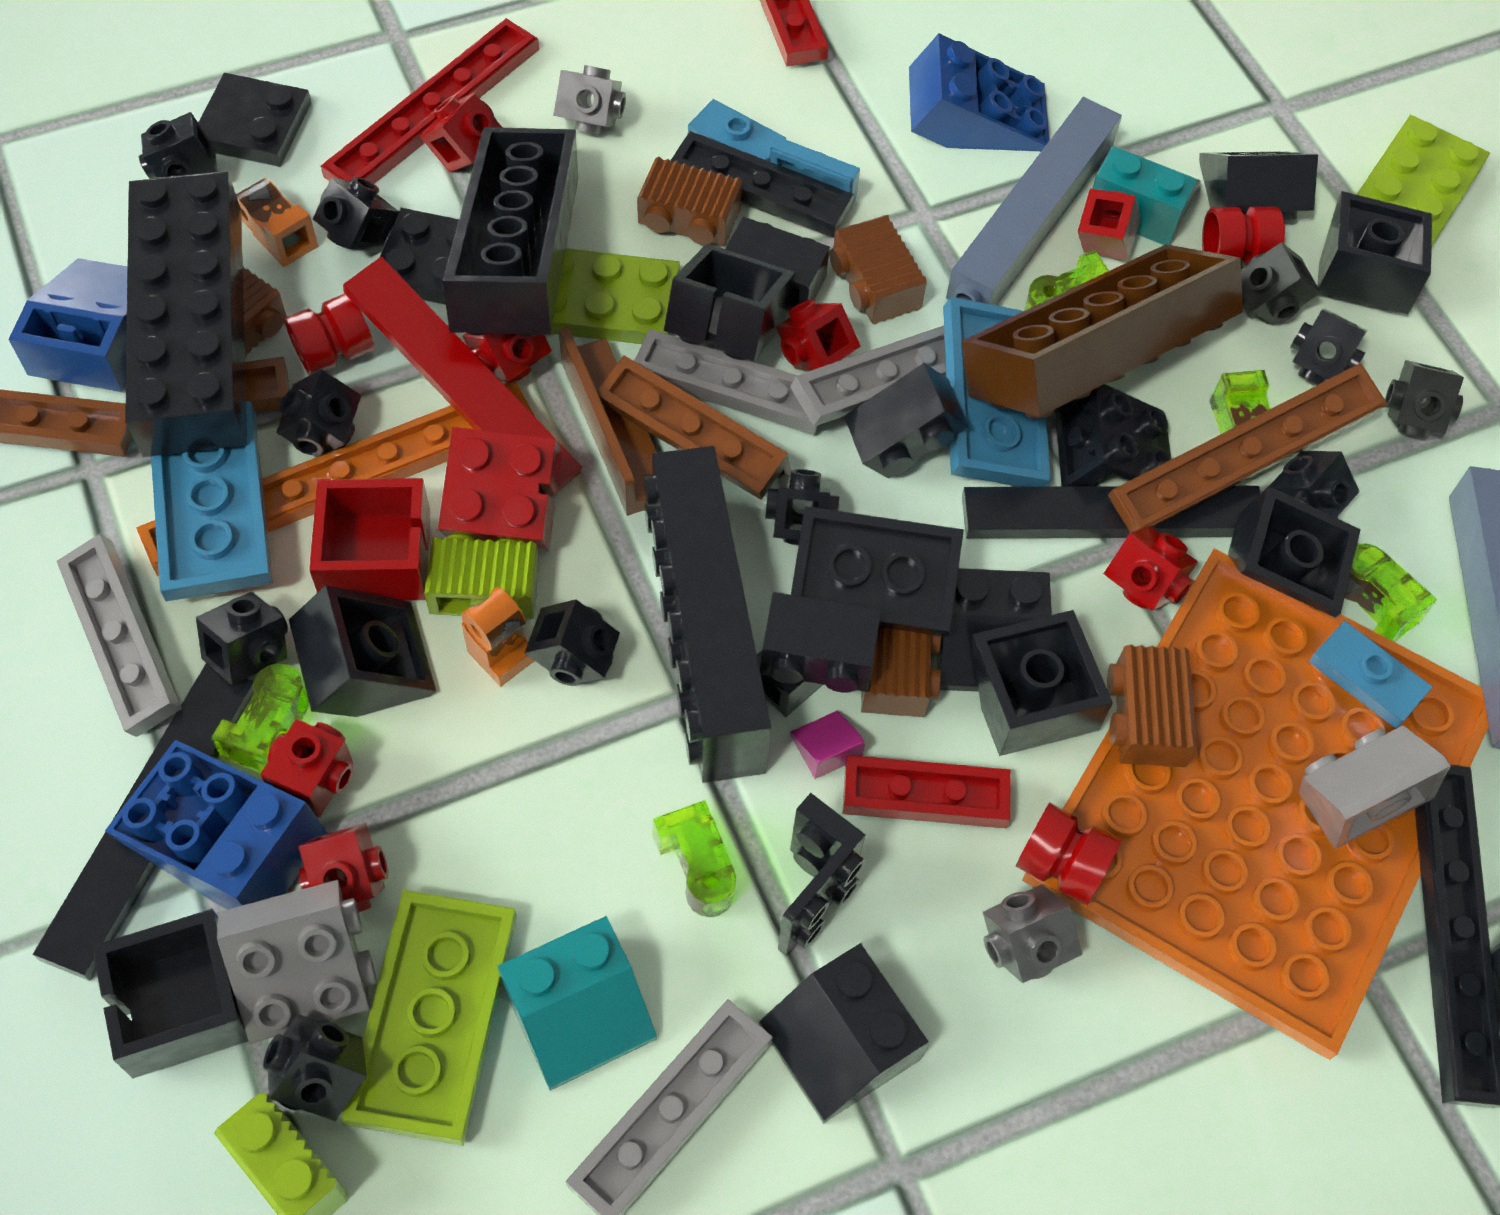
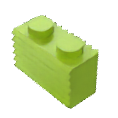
[424,534,539,619]
[214,1093,348,1215]

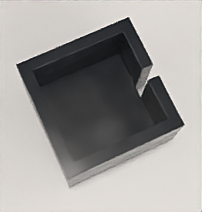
[664,243,795,361]
[92,908,249,1079]

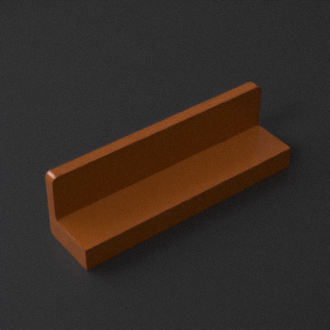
[558,327,657,516]
[597,355,792,500]

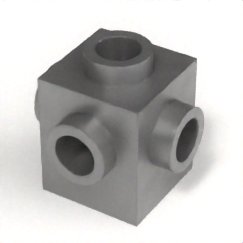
[553,65,626,134]
[982,884,1083,983]

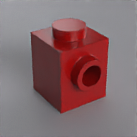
[1077,188,1141,261]

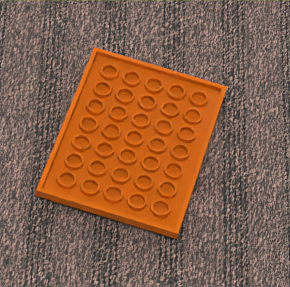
[1022,548,1489,1060]

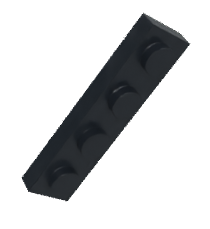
[670,131,854,238]

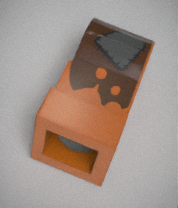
[236,178,319,267]
[461,587,534,687]

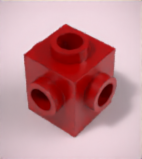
[420,92,503,172]
[775,300,861,370]
[462,333,552,383]
[1103,526,1198,611]
[260,718,354,818]
[298,823,389,913]

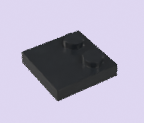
[198,72,312,167]

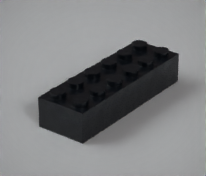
[443,127,579,337]
[125,171,247,457]
[643,446,771,783]

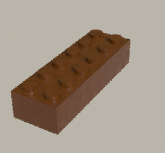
[962,244,1243,418]

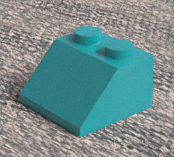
[1092,146,1201,245]
[497,915,657,1091]

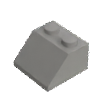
[1299,726,1451,849]

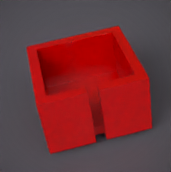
[438,427,562,551]
[309,478,430,600]

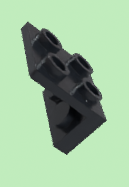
[1055,384,1171,486]
[778,792,866,956]

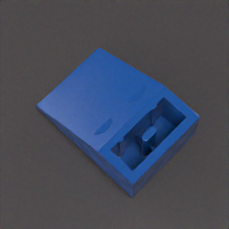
[909,33,1050,152]
[8,258,127,392]
[105,740,328,910]

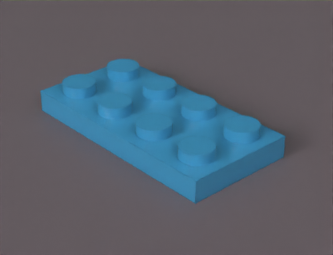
[943,297,1051,487]
[151,401,273,602]

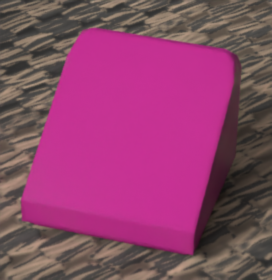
[790,710,866,779]

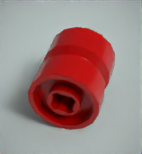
[1202,206,1285,266]
[284,294,375,375]
[1015,802,1122,906]

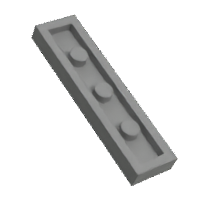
[790,325,946,427]
[634,329,819,435]
[56,533,182,737]
[565,999,773,1215]

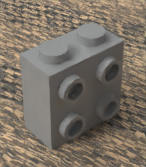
[217,880,377,1044]

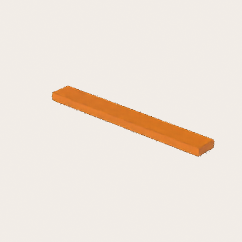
[136,380,536,576]

